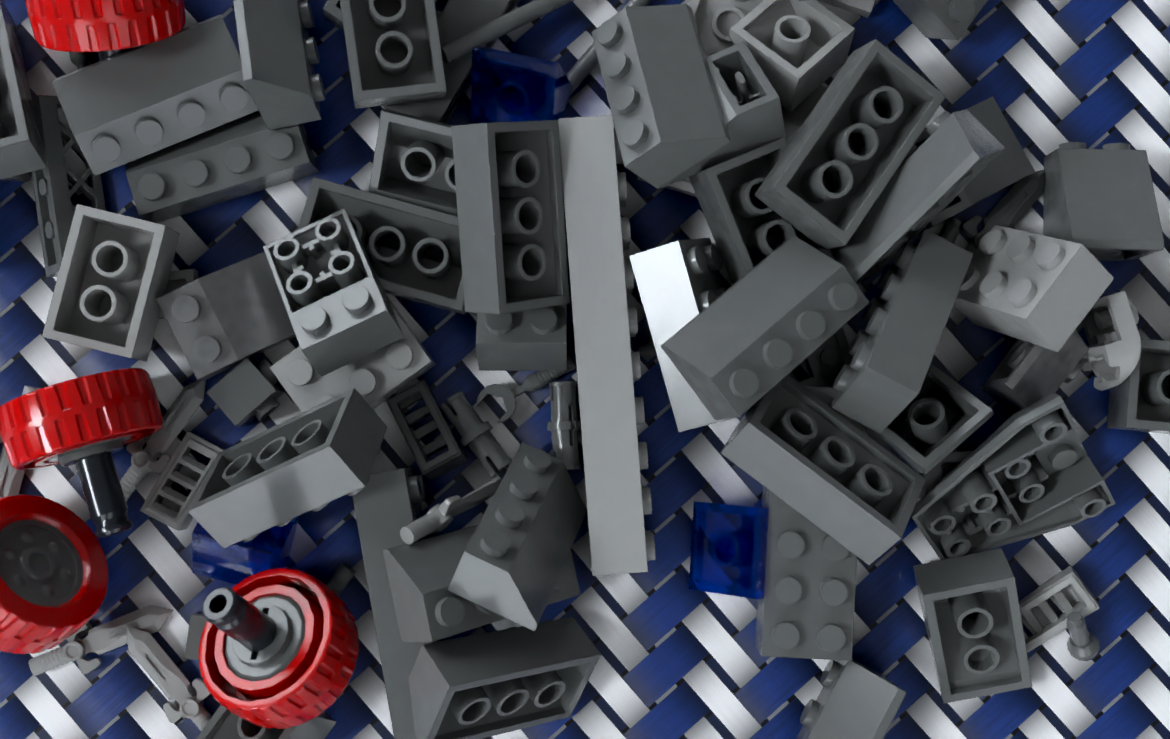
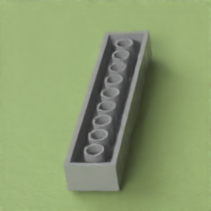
[558,115,655,576]

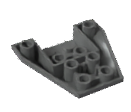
[911,393,1116,560]

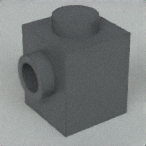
[206,357,285,426]

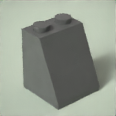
[1043,142,1164,261]

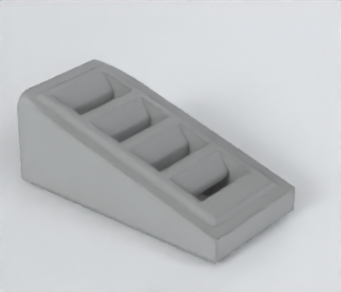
[140,431,225,531]
[1019,565,1100,653]

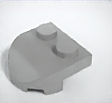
[1080,291,1141,391]

